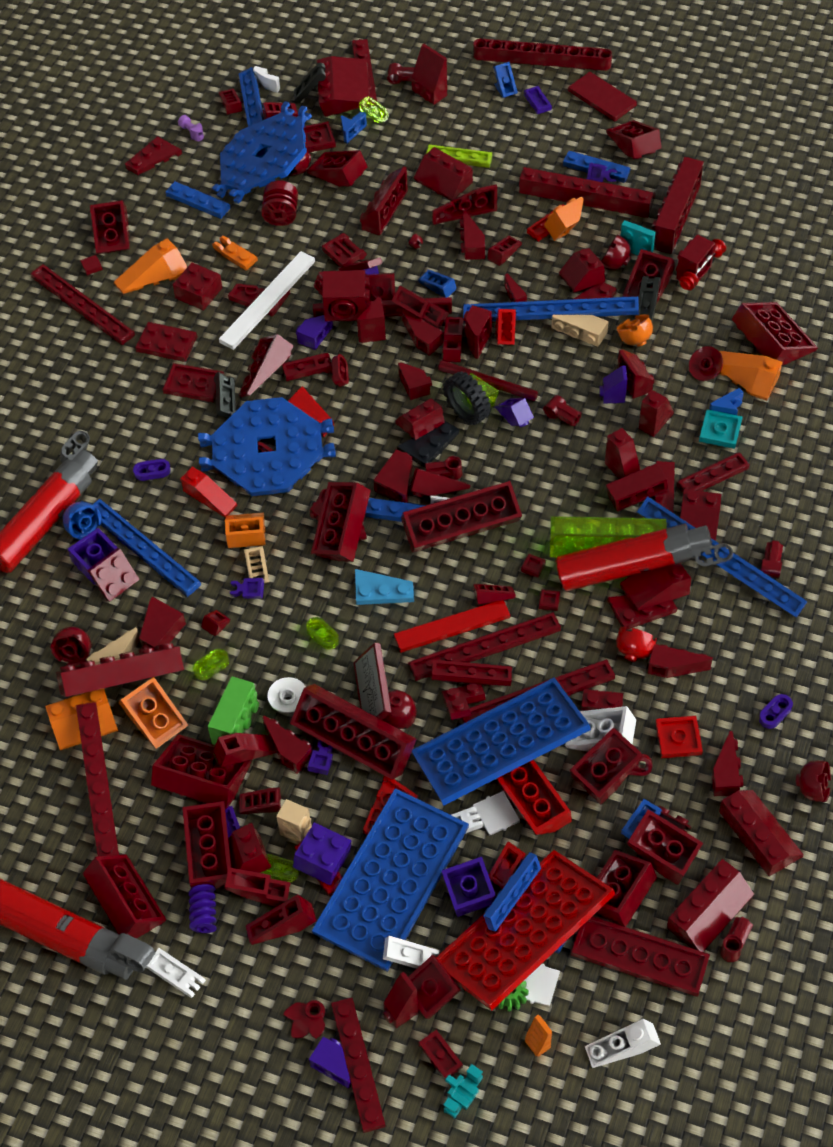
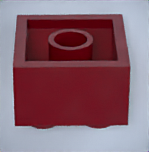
[559,248,605,292]
[463,305,492,359]
[617,350,654,399]
[395,398,445,440]
[228,823,271,873]

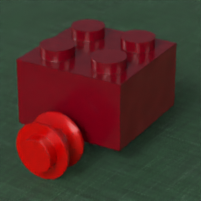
[676,234,726,291]

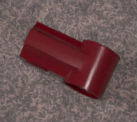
[387,63,415,84]
[543,395,582,426]
[425,456,463,480]
[761,540,783,579]
[721,917,753,962]

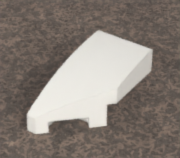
[253,66,280,93]

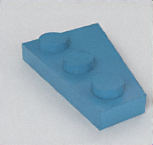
[355,569,414,605]

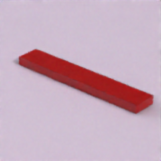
[394,600,510,653]

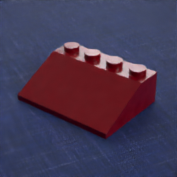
[317,56,370,117]
[732,302,818,365]
[151,734,252,809]

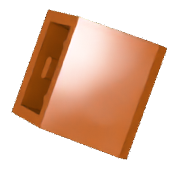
[544,197,584,241]
[225,512,266,548]

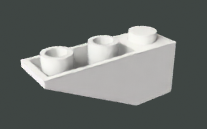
[585,1019,661,1068]

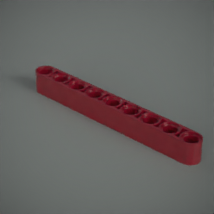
[473,39,612,71]

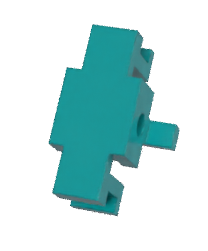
[443,1064,483,1118]

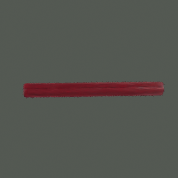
[438,360,538,401]

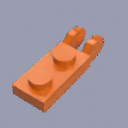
[212,235,258,271]

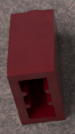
[639,390,674,437]
[605,428,640,479]
[373,449,413,503]
[139,596,186,650]

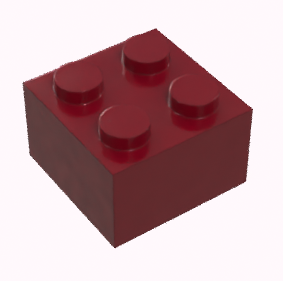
[173,262,223,311]

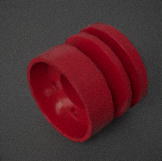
[261,180,298,226]

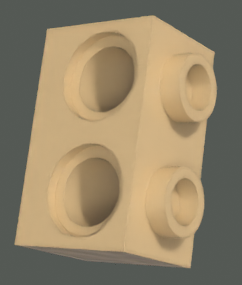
[276,799,311,843]

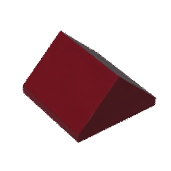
[357,297,386,343]

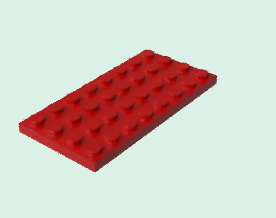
[436,850,615,1011]

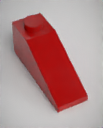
[180,466,238,518]

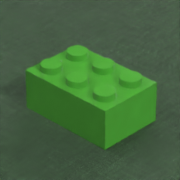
[208,676,259,745]

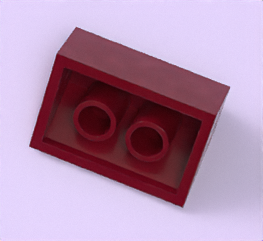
[414,147,473,201]
[597,850,657,927]

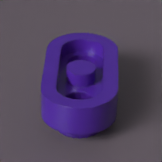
[133,459,171,481]
[759,694,793,729]

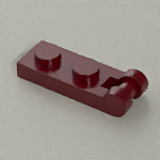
[282,353,332,381]

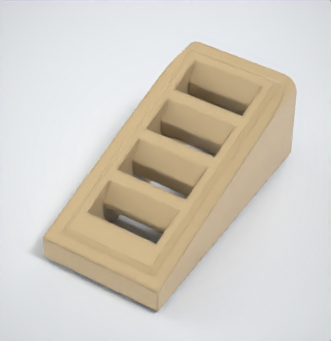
[244,546,269,584]

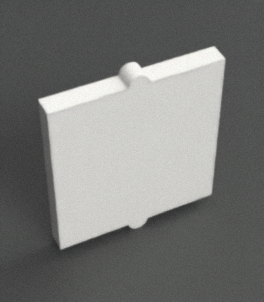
[473,791,520,836]
[524,964,560,1007]

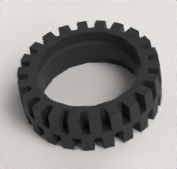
[443,371,491,425]

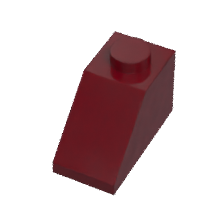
[398,362,432,400]

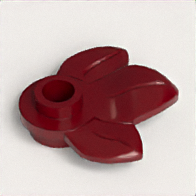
[284,1000,325,1039]

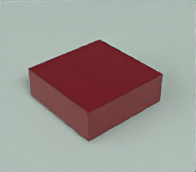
[80,255,103,275]
[521,554,546,578]
[539,589,560,611]

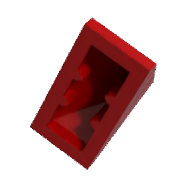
[495,309,516,345]

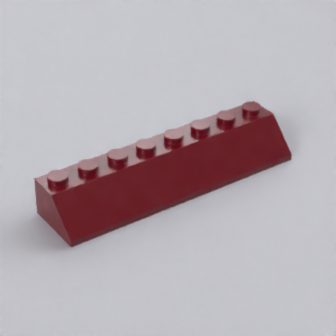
[519,167,656,218]

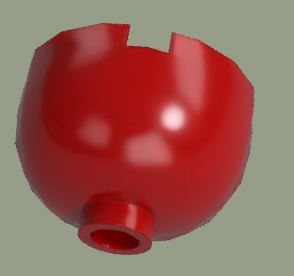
[616,627,657,662]

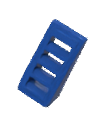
[418,269,457,298]

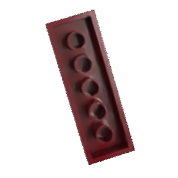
[652,157,704,254]
[401,481,522,553]
[56,643,184,697]
[290,684,417,780]

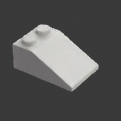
[565,706,636,752]

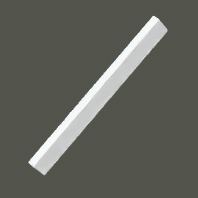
[219,251,315,350]

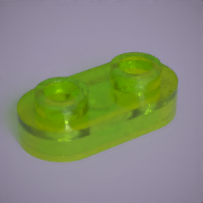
[359,97,389,123]
[306,617,339,650]
[193,649,229,680]
[261,854,299,883]

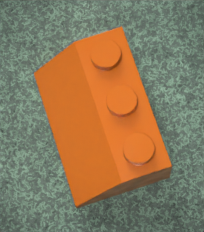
[45,688,118,750]

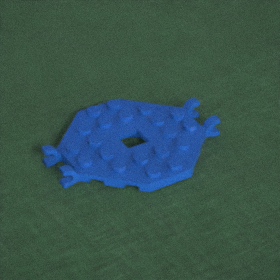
[212,101,312,204]
[198,397,336,496]

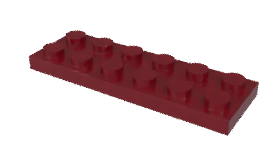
[571,916,710,997]

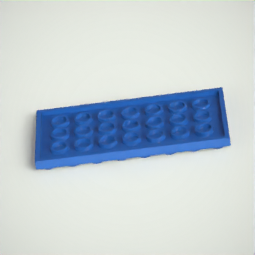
[412,677,591,806]
[312,788,469,972]

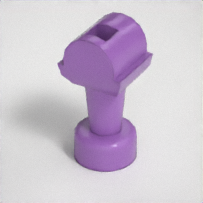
[178,115,204,141]

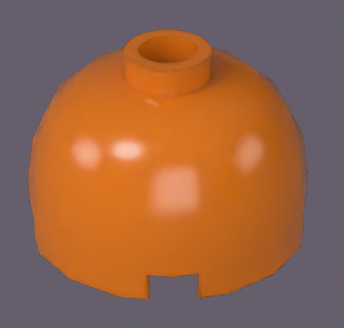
[617,314,653,347]

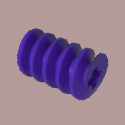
[189,884,217,933]

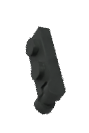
[294,63,326,103]
[635,276,661,324]
[214,372,236,418]

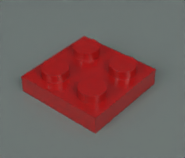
[655,716,703,758]

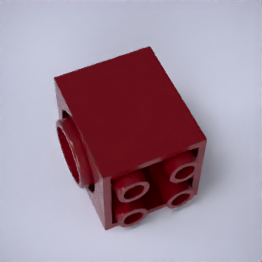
[322,270,370,321]

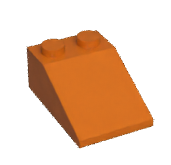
[118,677,189,749]

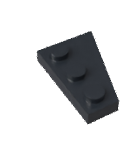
[397,421,459,468]

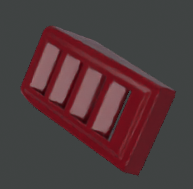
[219,88,242,115]
[263,102,298,119]
[487,236,522,266]
[504,274,527,302]
[473,584,516,604]
[239,787,281,814]

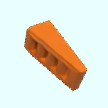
[525,1015,552,1057]

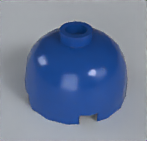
[63,501,101,540]

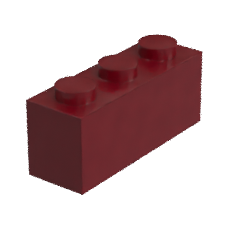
[606,463,668,512]

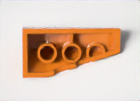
[114,238,187,294]
[707,351,783,401]

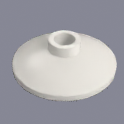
[268,677,306,713]

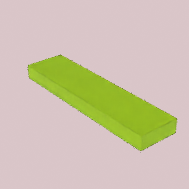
[426,145,492,168]

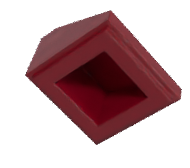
[201,610,231,636]

